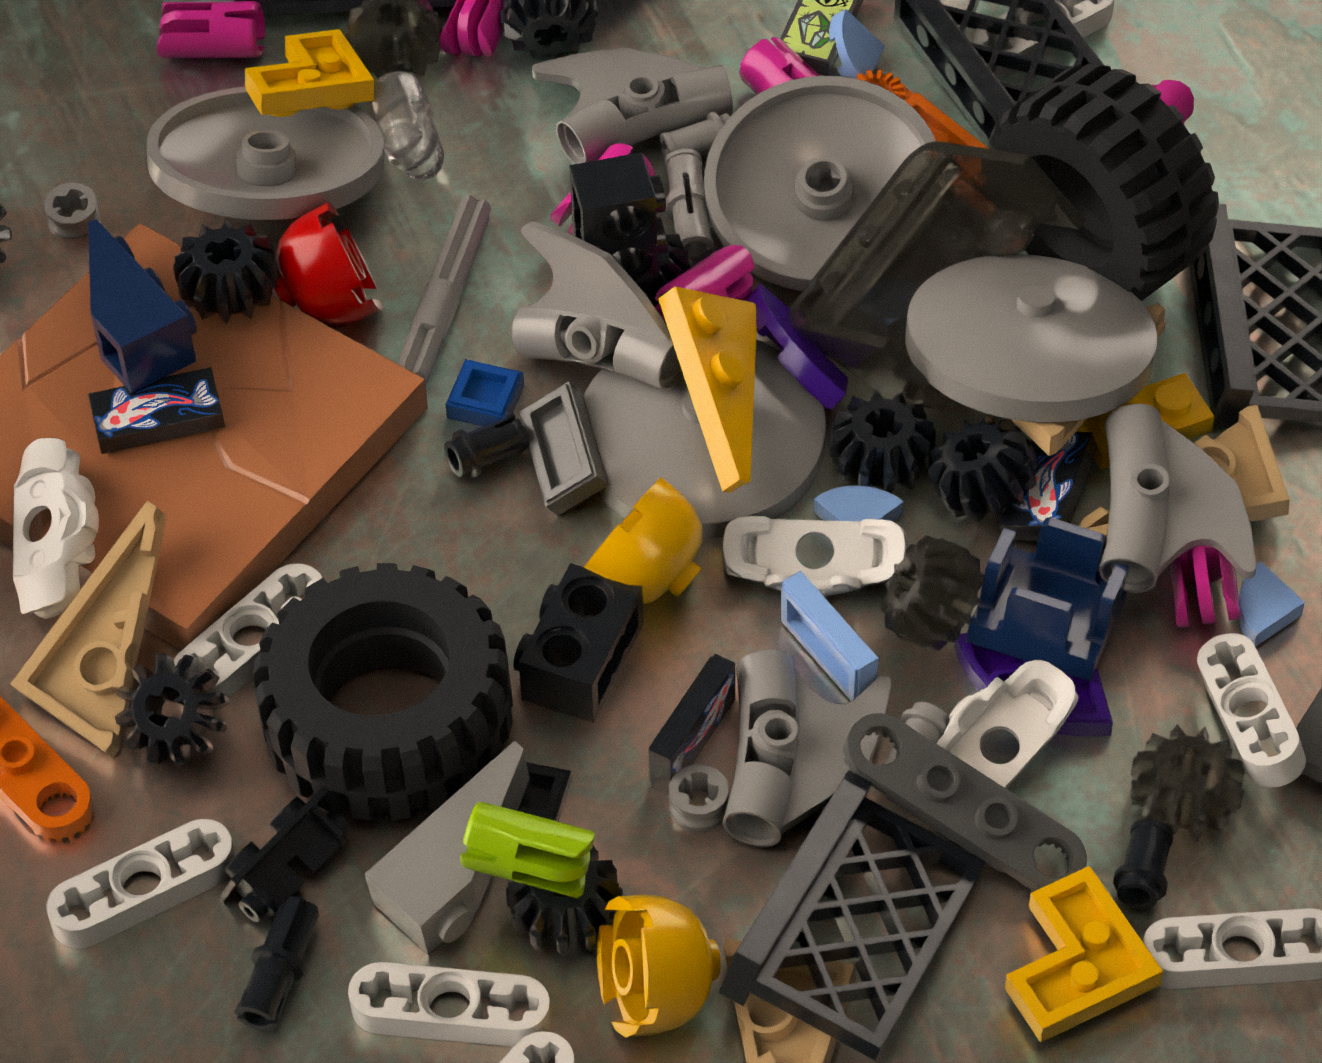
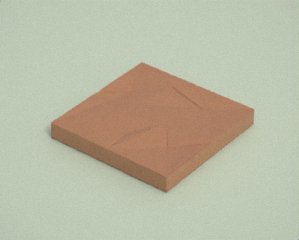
[0,223,428,650]

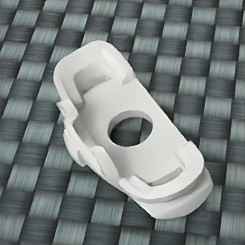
[13,438,99,619]
[722,516,909,598]
[936,660,1079,789]

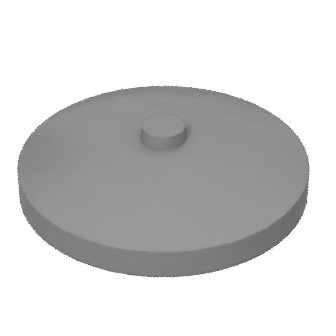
[704,76,943,292]
[146,87,384,220]
[905,254,1158,423]
[583,339,826,539]

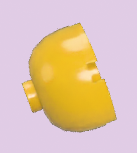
[584,477,703,604]
[597,894,721,1038]

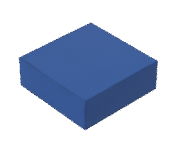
[445,359,524,426]

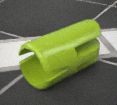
[460,802,595,898]

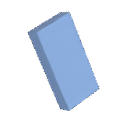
[781,571,879,701]

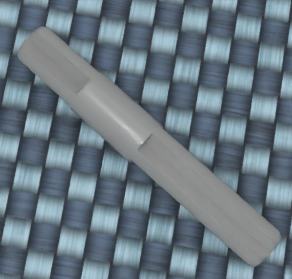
[397,195,491,385]

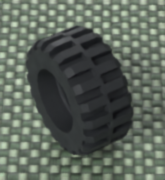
[986,64,1219,301]
[253,563,513,821]

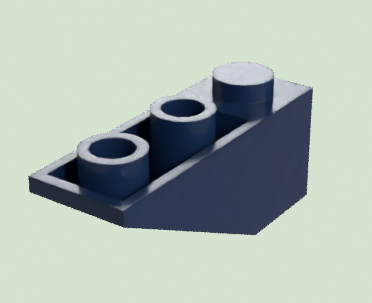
[88,219,197,394]

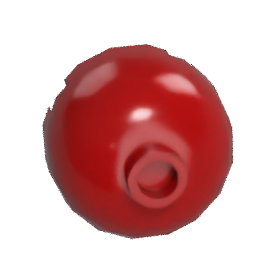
[274,202,383,327]

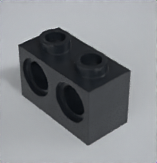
[569,152,667,284]
[513,563,644,723]

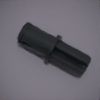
[234,895,319,1031]

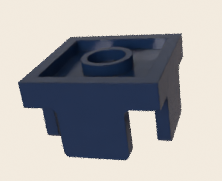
[965,517,1129,682]

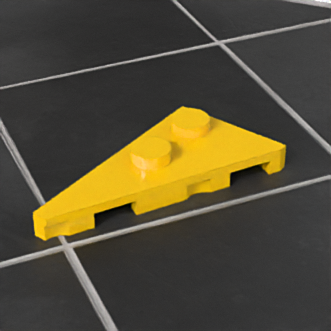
[658,286,757,493]

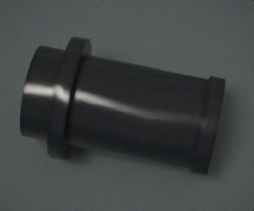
[444,413,528,477]
[1113,819,1174,909]

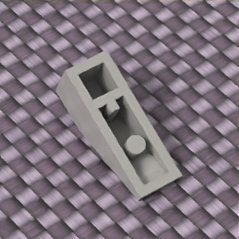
[365,741,530,955]

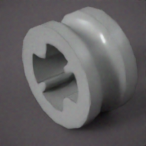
[44,182,100,239]
[669,764,729,833]

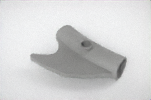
[532,47,733,164]
[512,221,684,391]
[1099,404,1256,593]
[722,649,892,847]

